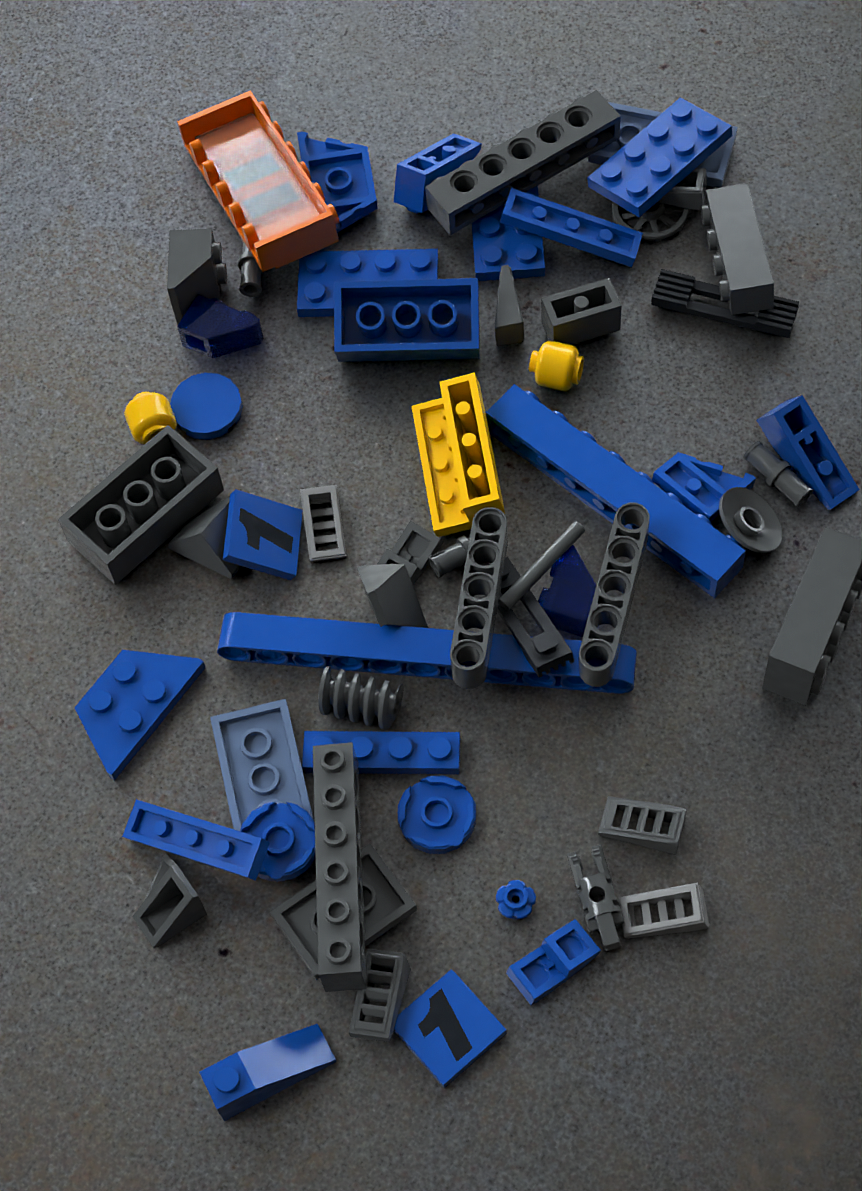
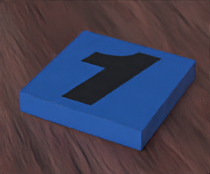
[223,489,303,580]
[394,969,507,1088]

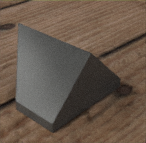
[169,489,243,579]
[357,564,428,628]
[132,853,207,948]

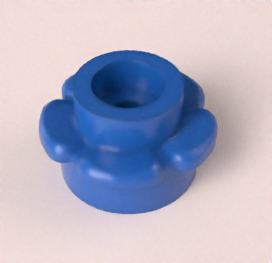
[496,880,536,919]

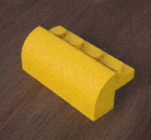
[411,372,505,537]

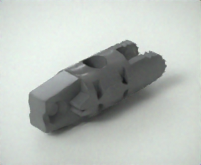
[566,844,625,951]

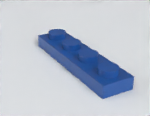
[500,188,643,267]
[302,731,461,774]
[122,799,270,881]

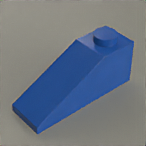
[394,133,482,213]
[756,395,860,510]
[199,1024,337,1121]

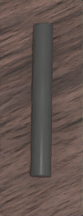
[498,521,585,611]

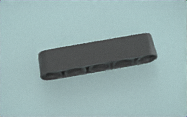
[579,502,650,687]
[450,507,508,689]

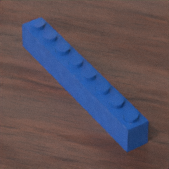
[486,384,746,599]

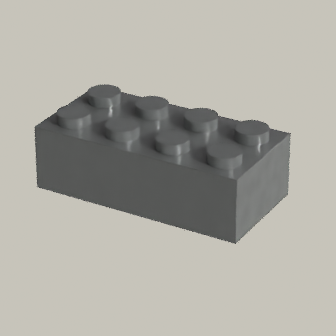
[58,425,224,585]
[762,527,862,706]

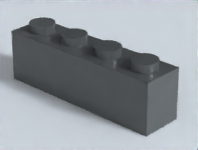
[701,183,774,315]

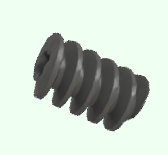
[318,666,404,730]

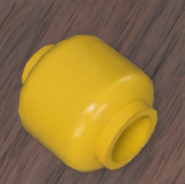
[529,341,584,391]
[124,392,177,444]

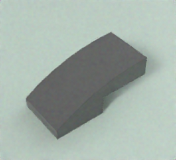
[377,521,444,585]

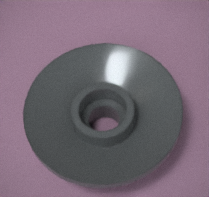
[719,487,783,553]

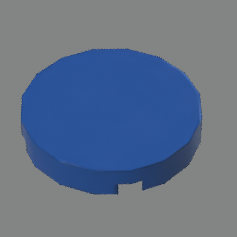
[170,372,243,440]
[398,776,476,854]
[240,802,316,882]

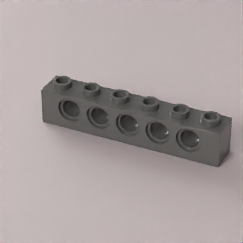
[425,90,621,235]
[313,742,367,992]

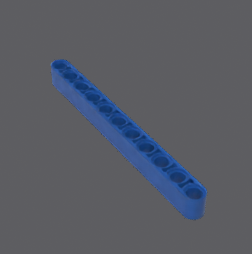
[217,612,637,694]

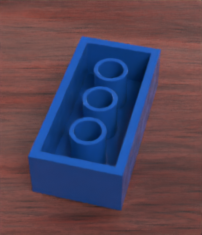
[334,278,480,362]

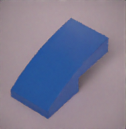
[506,919,601,1006]

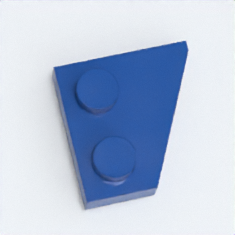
[652,452,756,522]

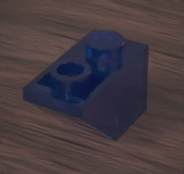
[177,295,264,358]
[538,545,596,637]

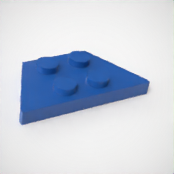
[297,132,378,233]
[74,650,206,781]

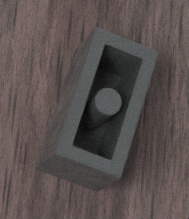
[541,278,622,345]

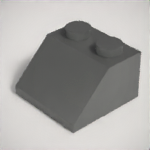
[167,228,227,329]

